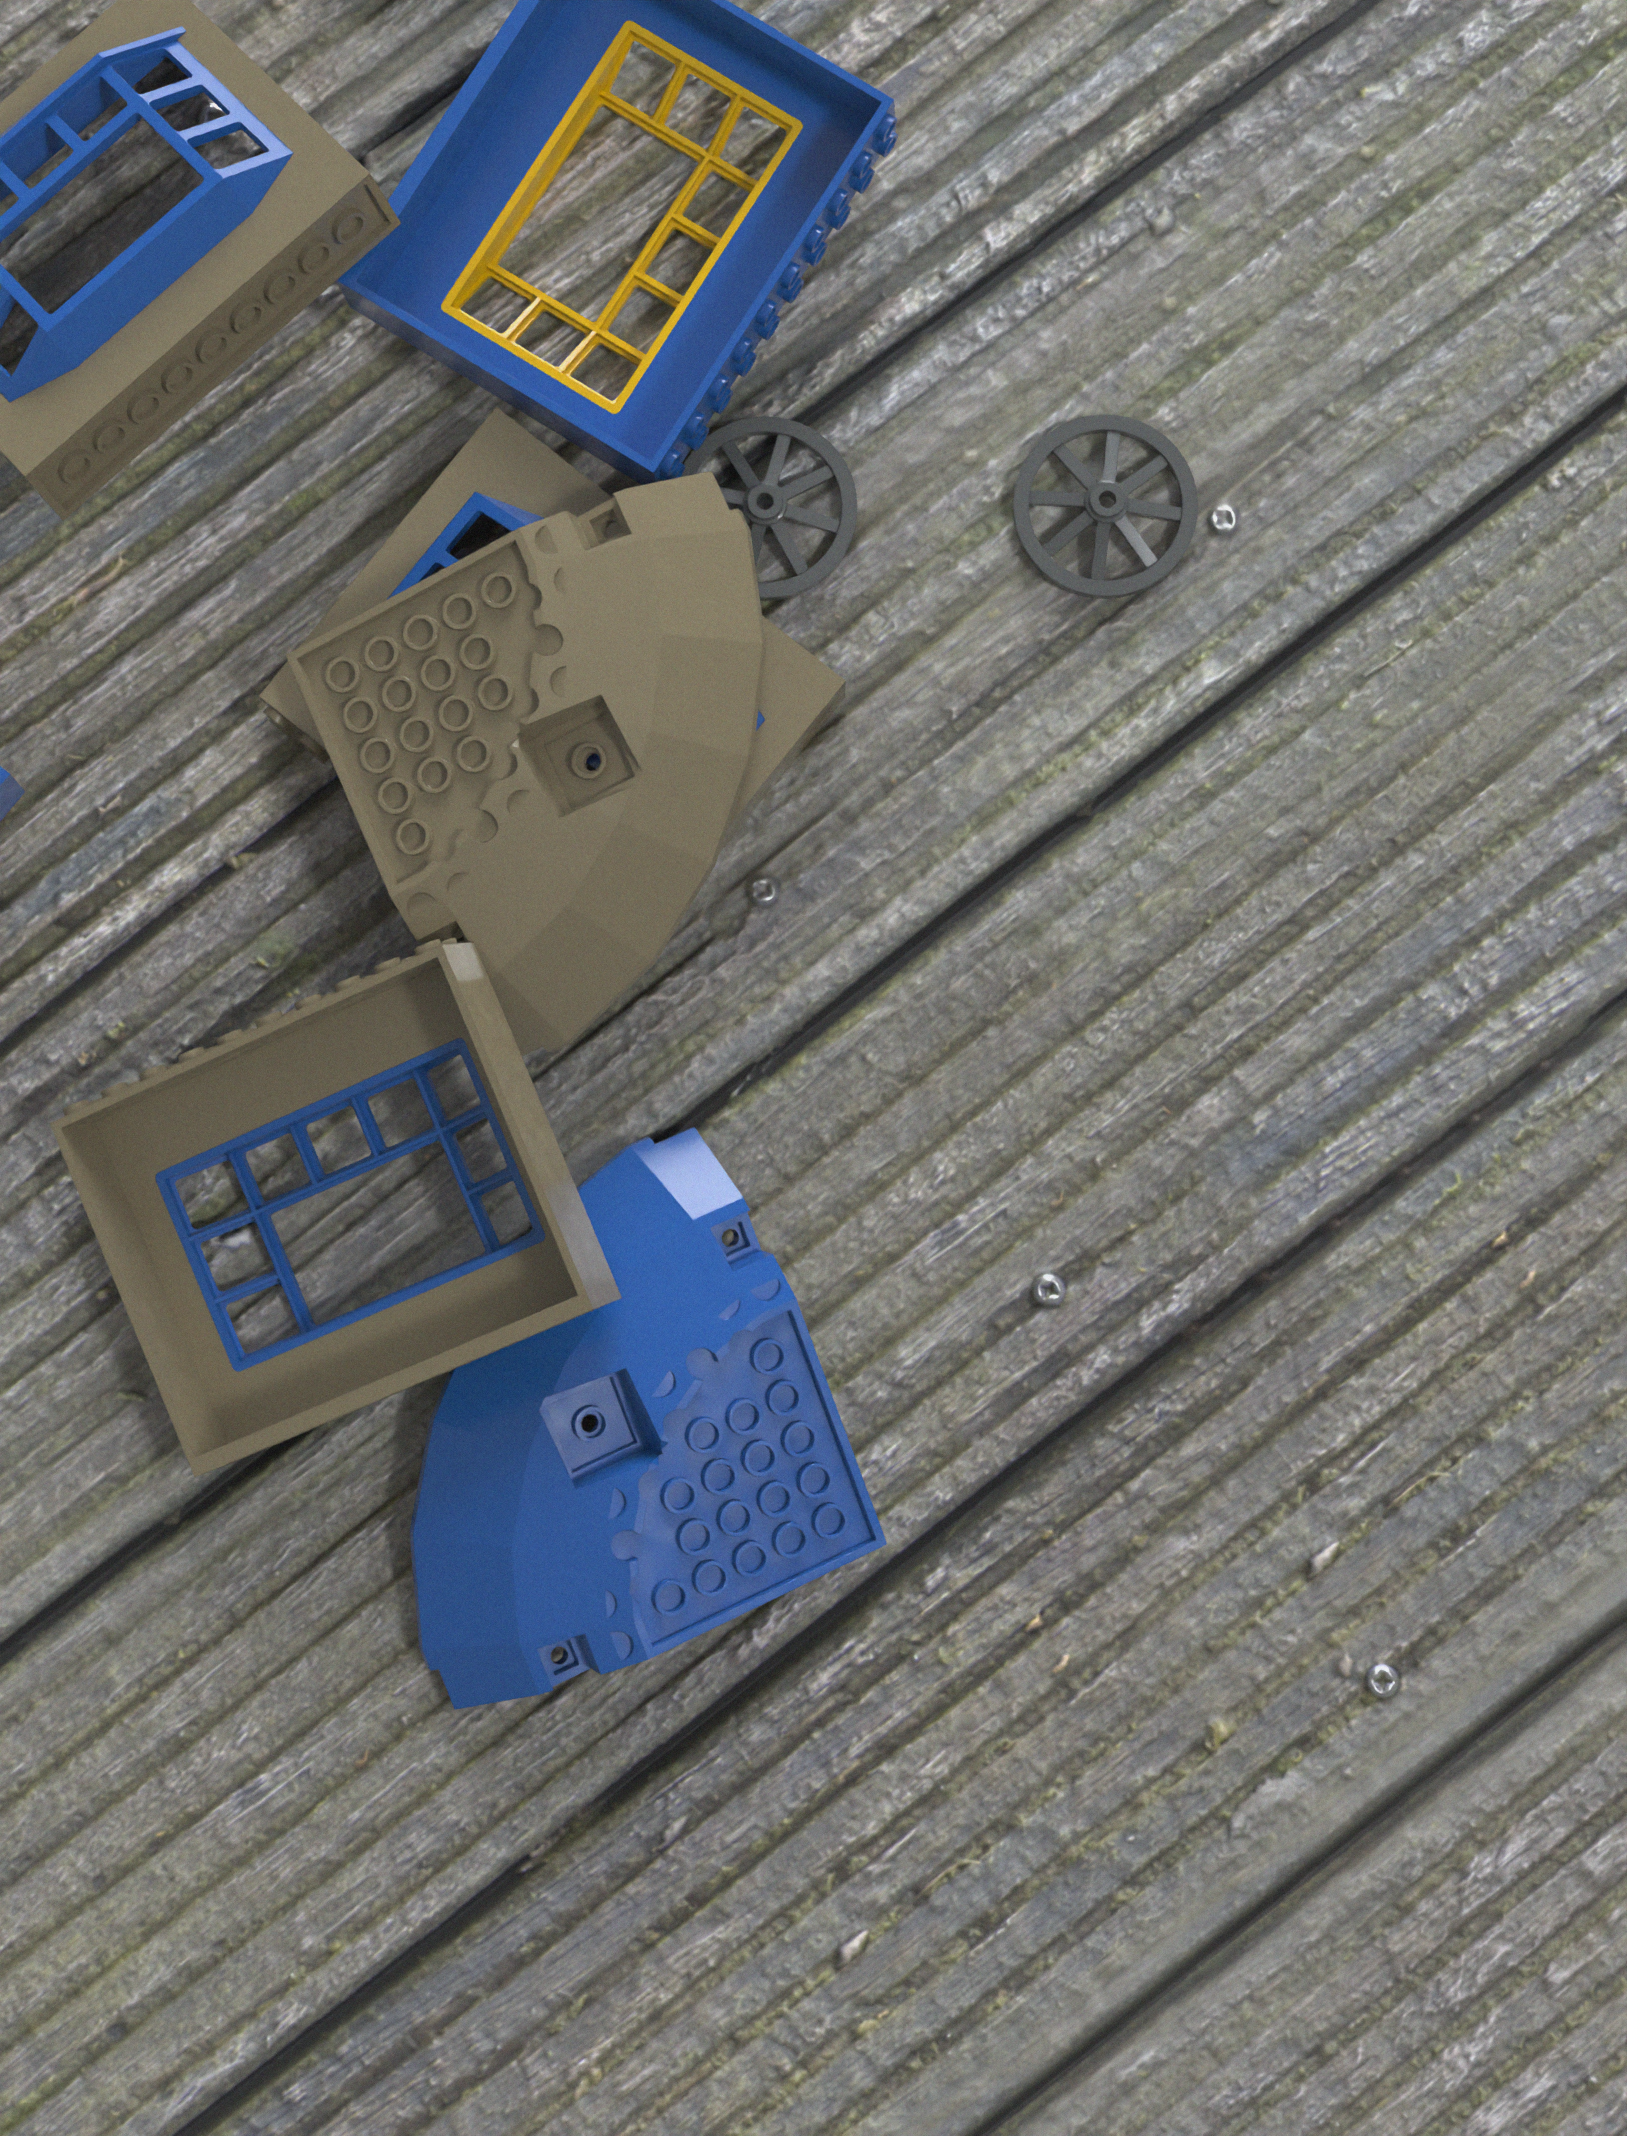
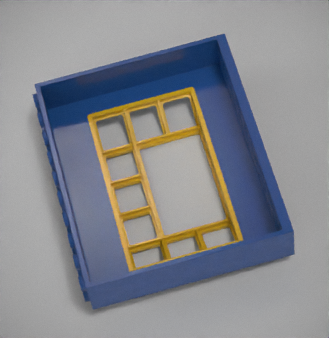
[336,0,898,485]

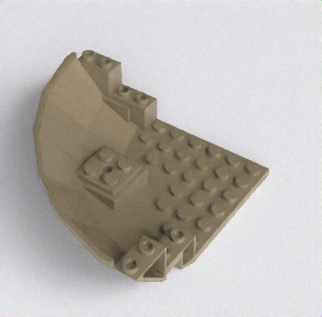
[286,471,766,1056]

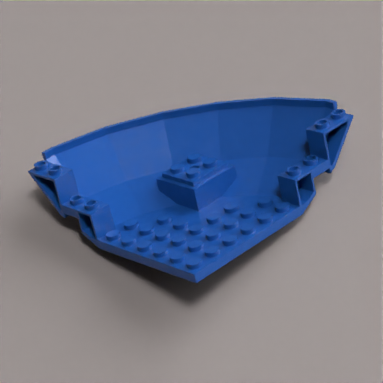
[409,1127,887,1710]

